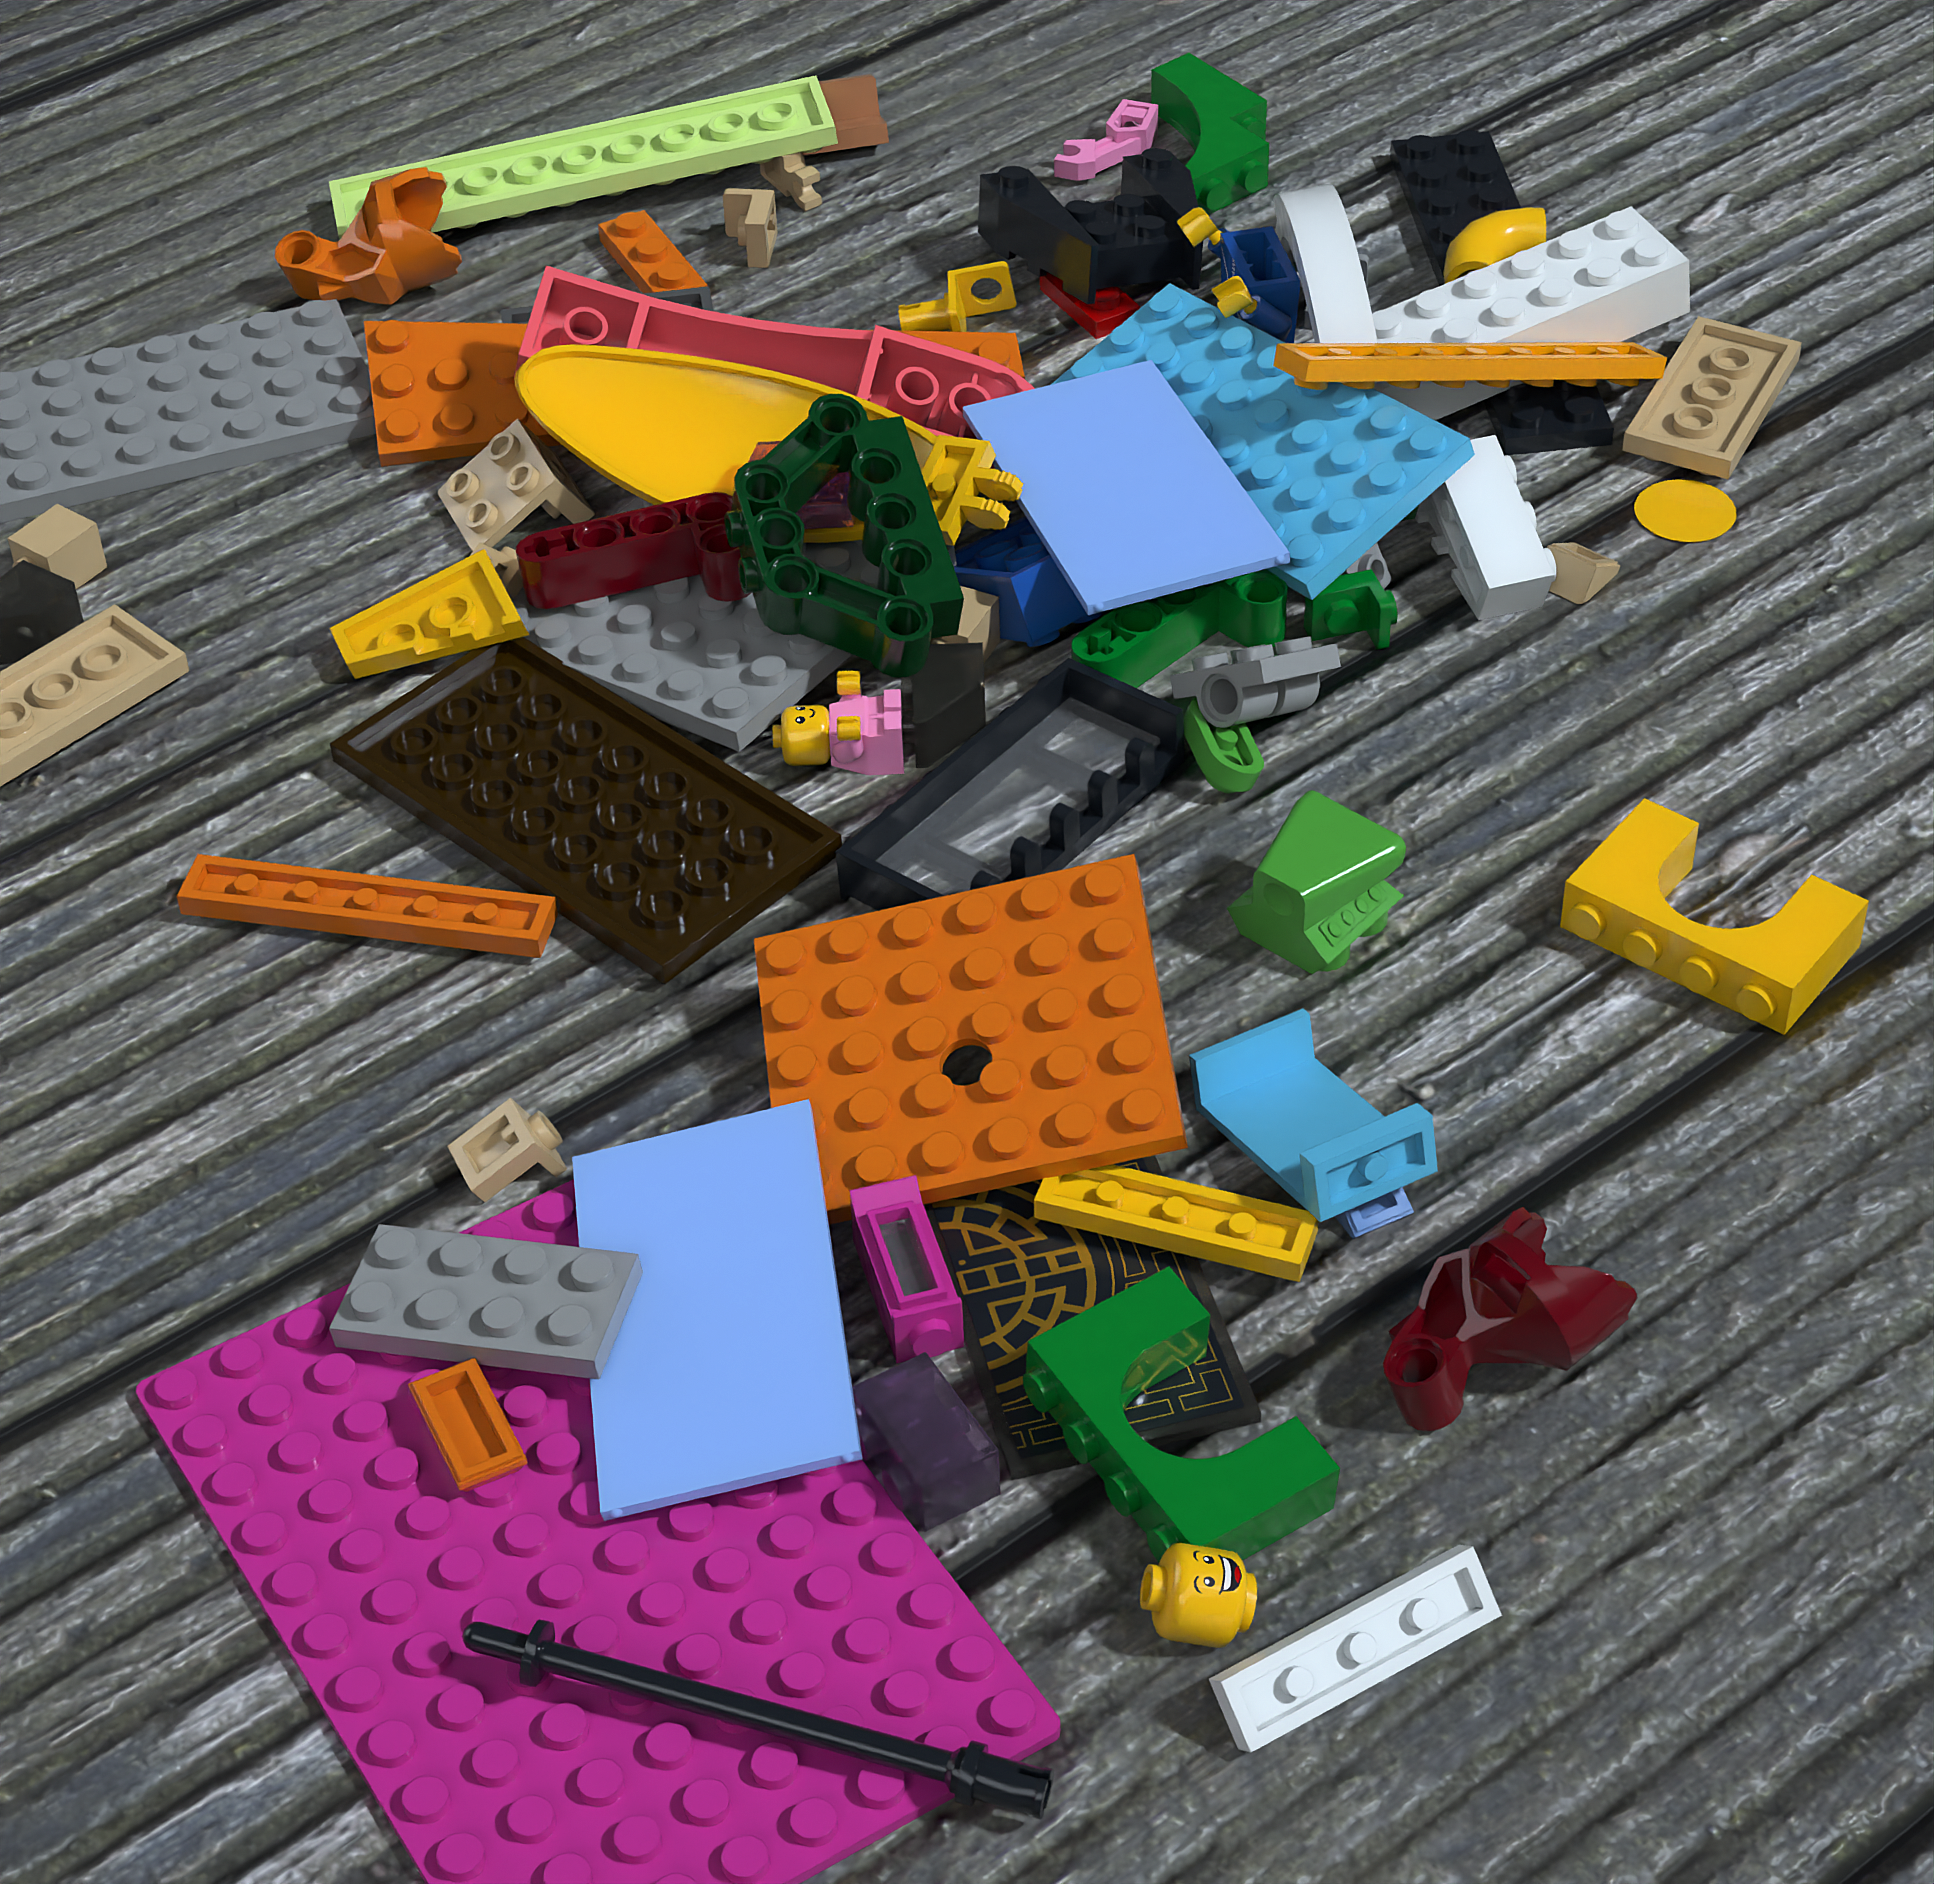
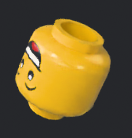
[1140,1543,1257,1648]

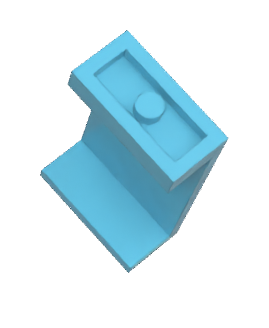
[1189,1008,1438,1222]

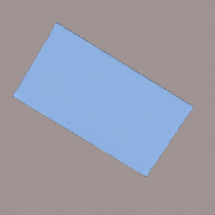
[962,360,1290,615]
[572,1099,862,1521]

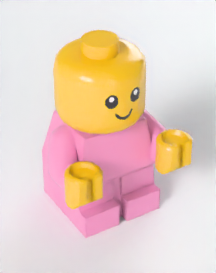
[772,671,904,775]

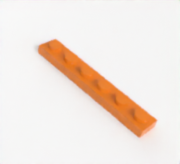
[176,854,558,958]

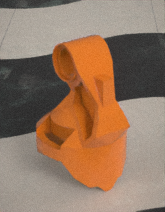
[275,167,462,305]

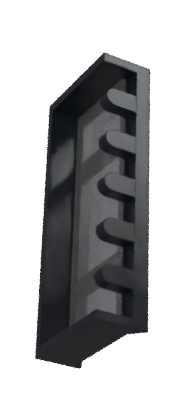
[835,658,1185,911]

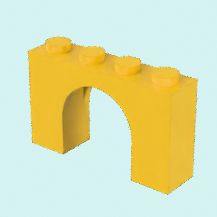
[1560,798,1869,1035]

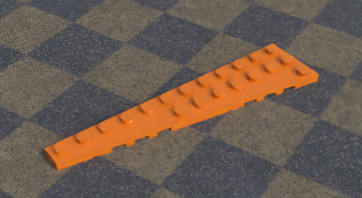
[364,320,1025,467]

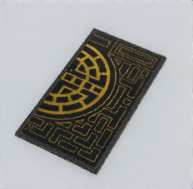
[924,1155,1261,1481]

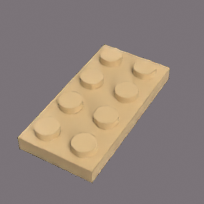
[1622,316,1802,479]
[0,604,189,787]

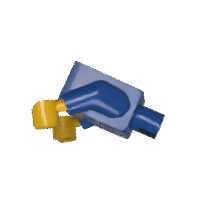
[1177,207,1300,343]

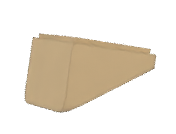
[1547,542,1620,604]

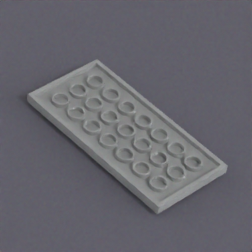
[0,299,376,523]

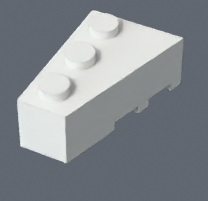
[1415,435,1556,620]

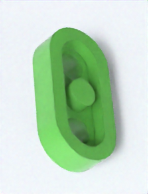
[1183,697,1264,793]

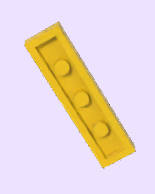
[1034,1164,1319,1282]

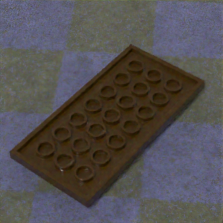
[330,637,842,984]

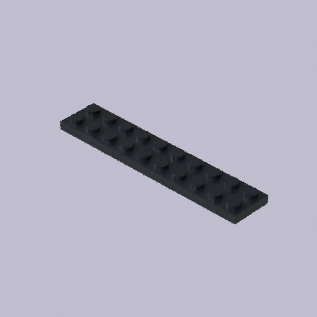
[1390,130,1614,456]

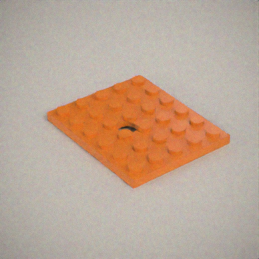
[754,854,1188,1225]

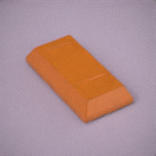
[408,1358,528,1492]

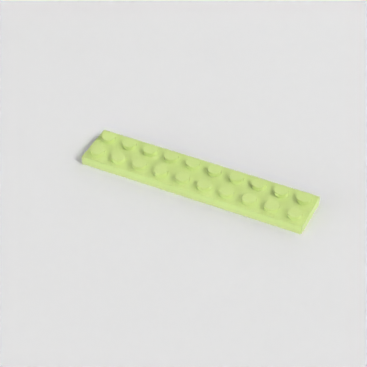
[329,75,838,239]

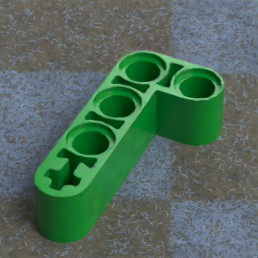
[1071,569,1288,688]

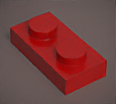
[1040,272,1140,339]

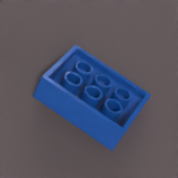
[954,516,1105,647]

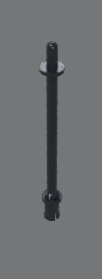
[462,1619,1054,1820]

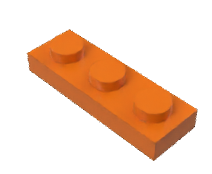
[598,210,708,294]

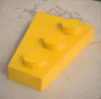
[330,549,529,679]

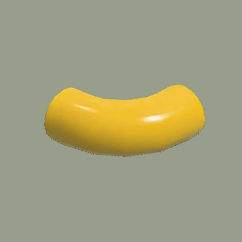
[1443,207,1546,284]

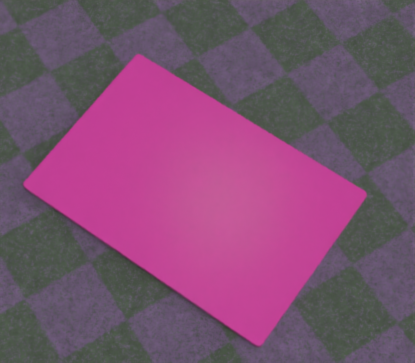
[136,1179,1061,1884]

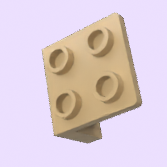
[438,418,595,551]

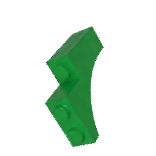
[1151,53,1269,215]

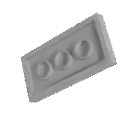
[329,1224,643,1379]

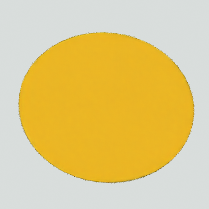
[1634,479,1736,542]

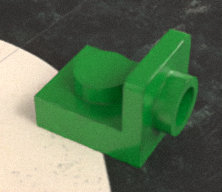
[1304,569,1398,650]

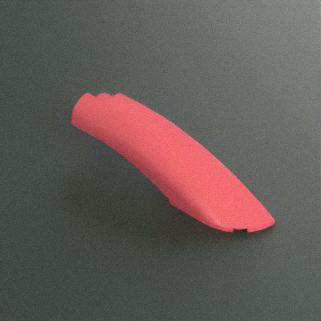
[514,266,1035,469]

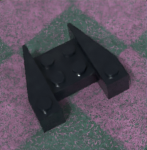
[978,148,1203,304]

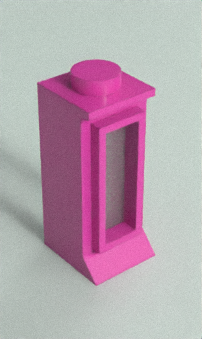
[849,1175,964,1363]

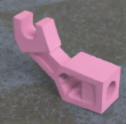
[1054,99,1158,181]

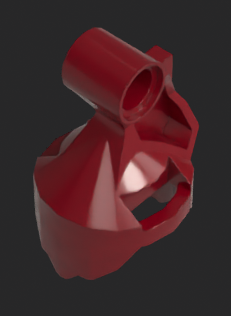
[1383,1207,1638,1431]

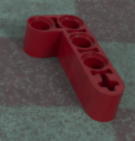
[516,492,751,609]

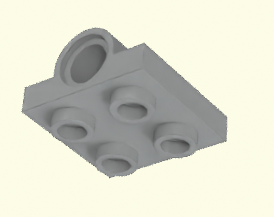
[1170,636,1341,728]

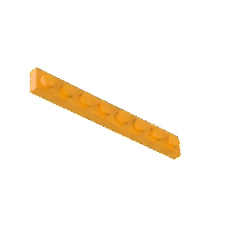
[1273,342,1667,390]

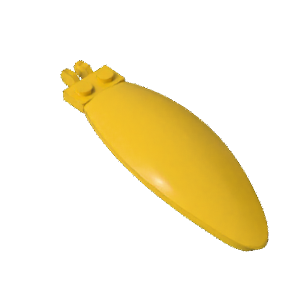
[514,344,1024,546]

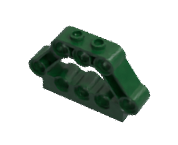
[724,394,964,677]

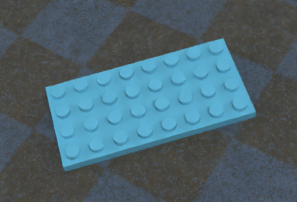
[1051,283,1475,600]

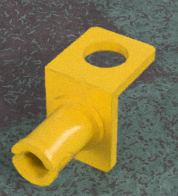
[898,261,1016,332]

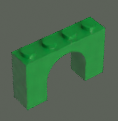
[1023,1266,1340,1563]

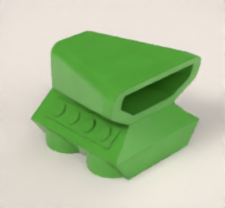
[1227,790,1406,975]

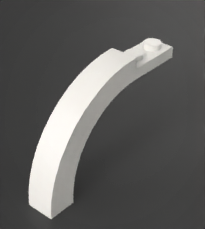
[1273,184,1378,343]

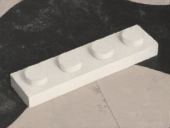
[1209,1545,1502,1753]

